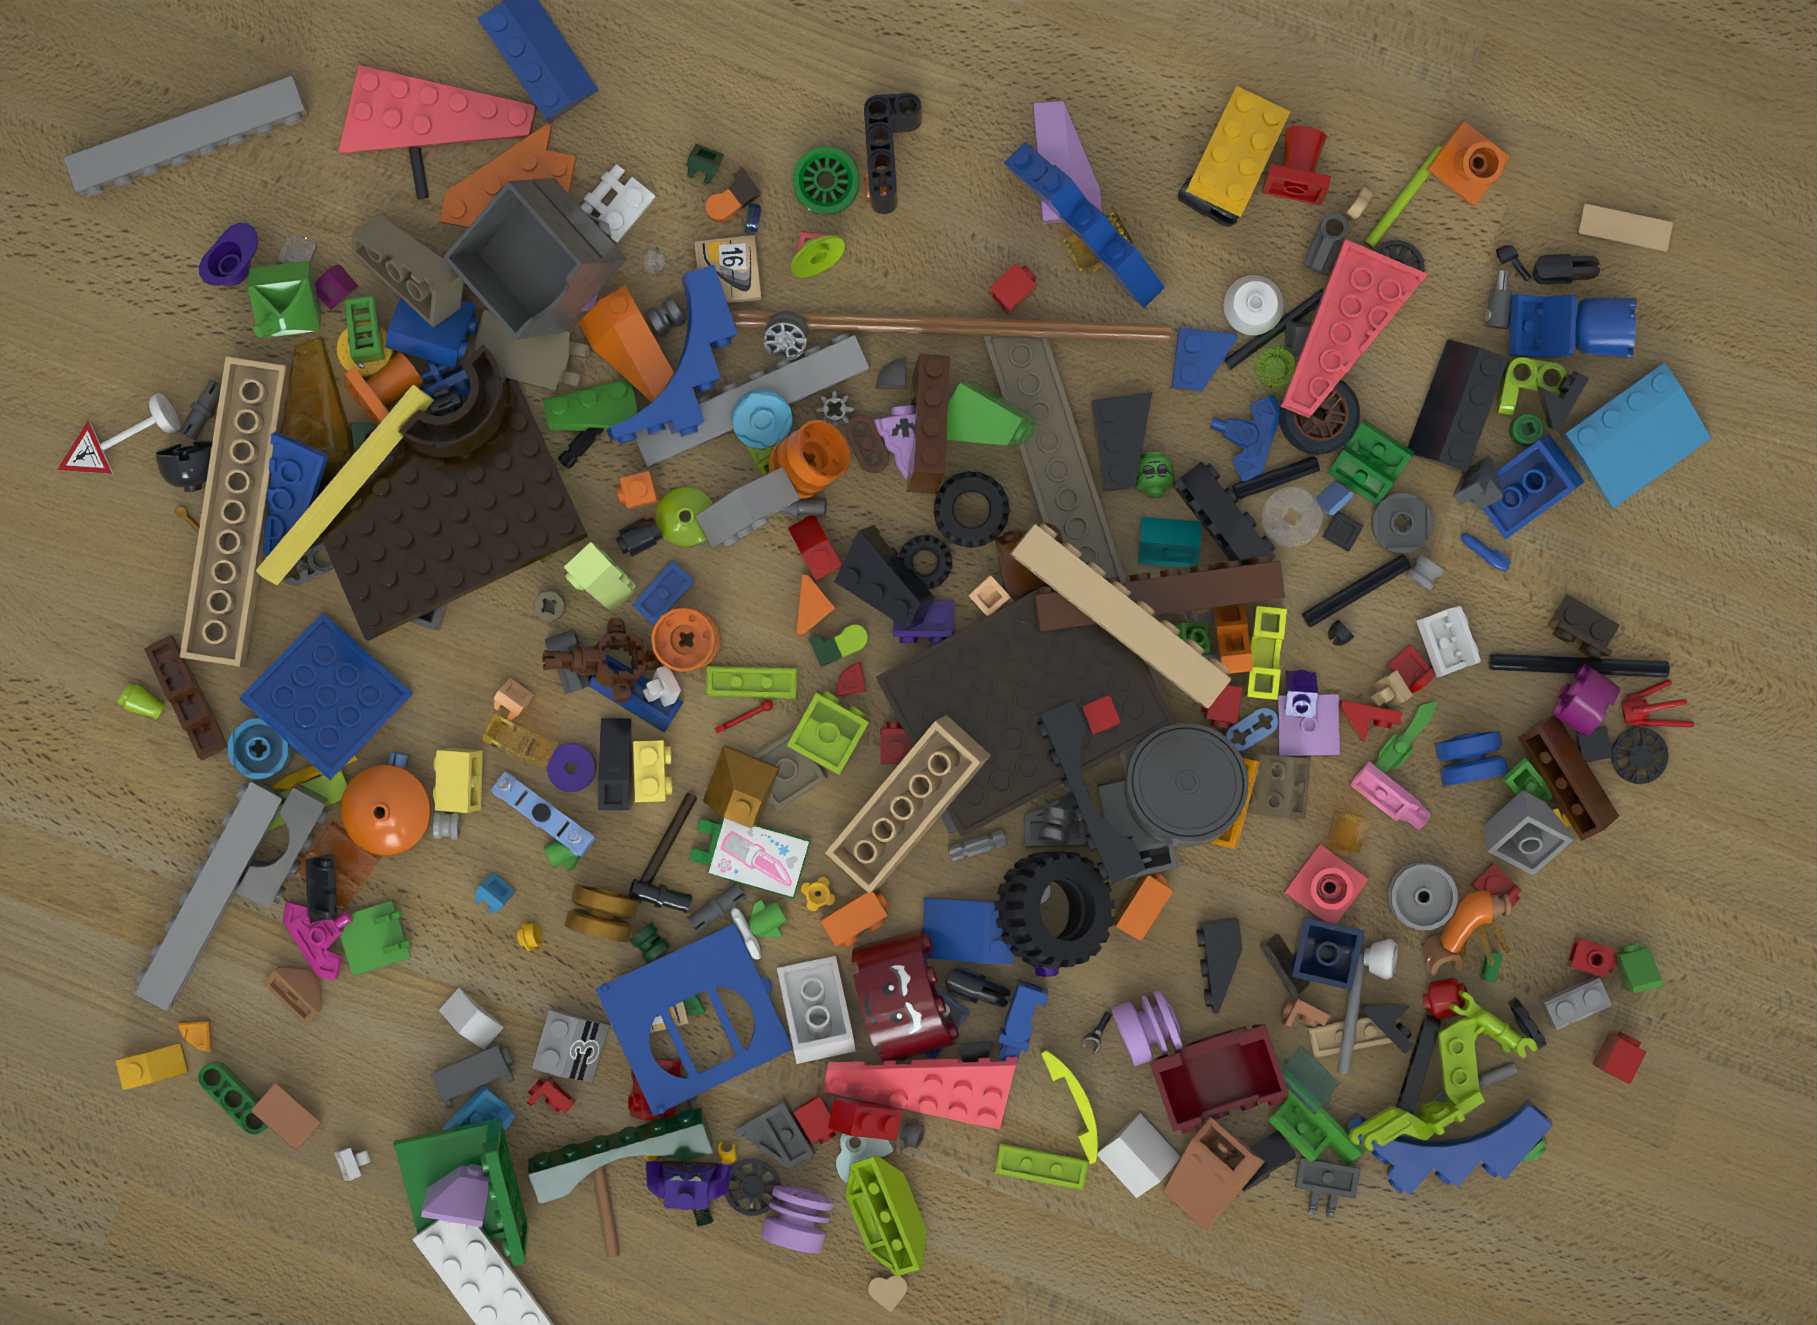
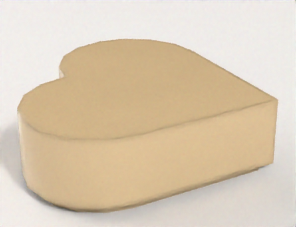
[1342,187,1373,221]
[868,1274,908,1312]

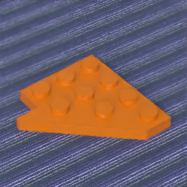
[440,124,577,228]

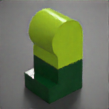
[809,624,868,667]

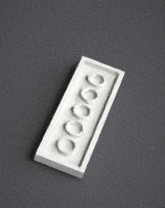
[412,1220,554,1325]

